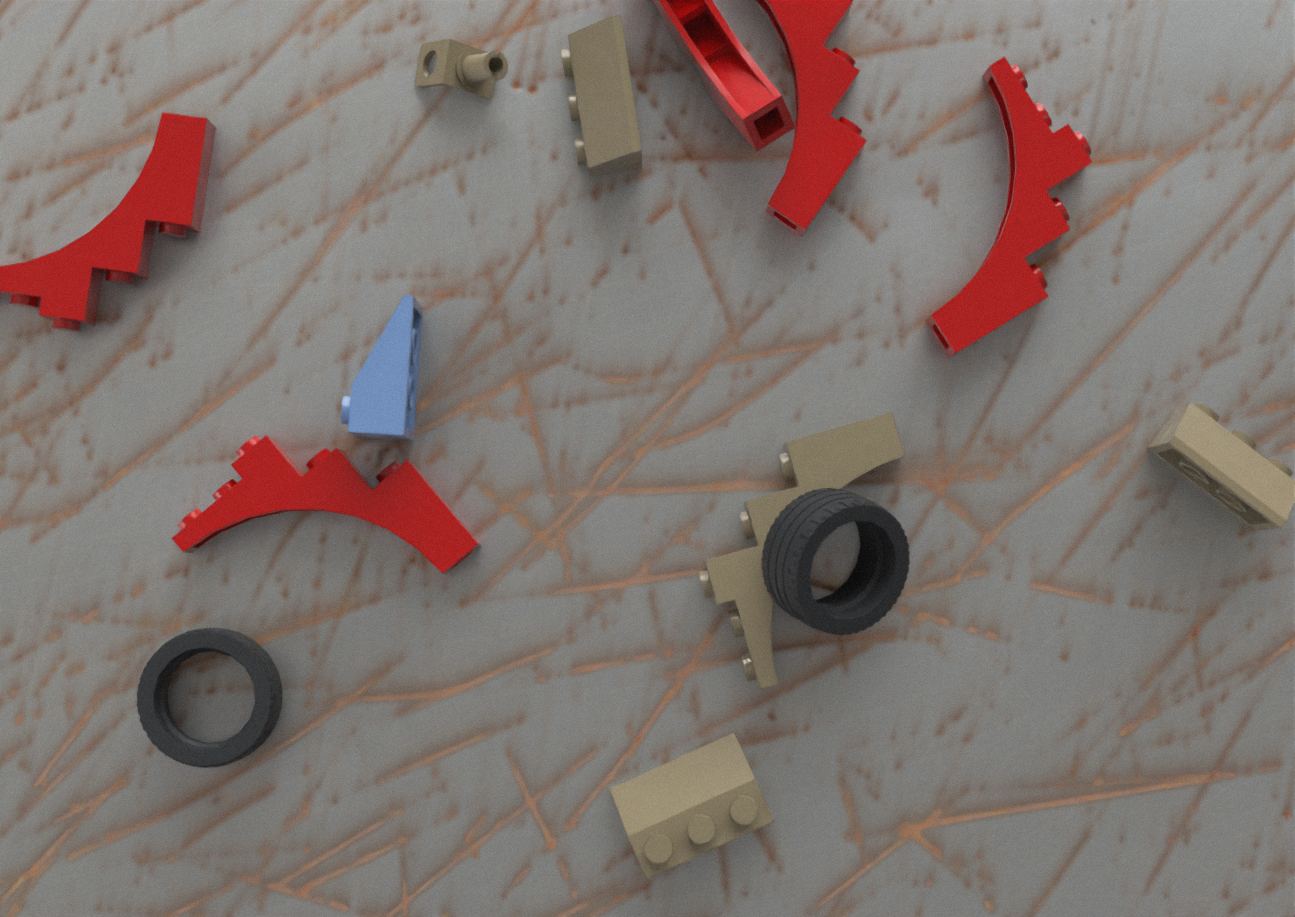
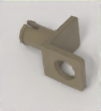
[414,39,508,99]

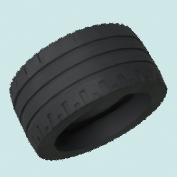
[761,488,910,635]
[137,628,282,768]

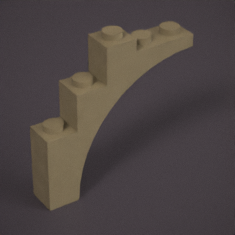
[698,412,905,689]

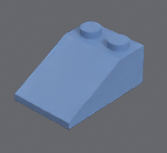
[341,295,423,442]

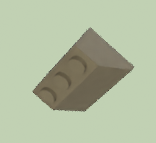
[561,15,642,177]
[1147,402,1295,531]
[610,732,774,879]

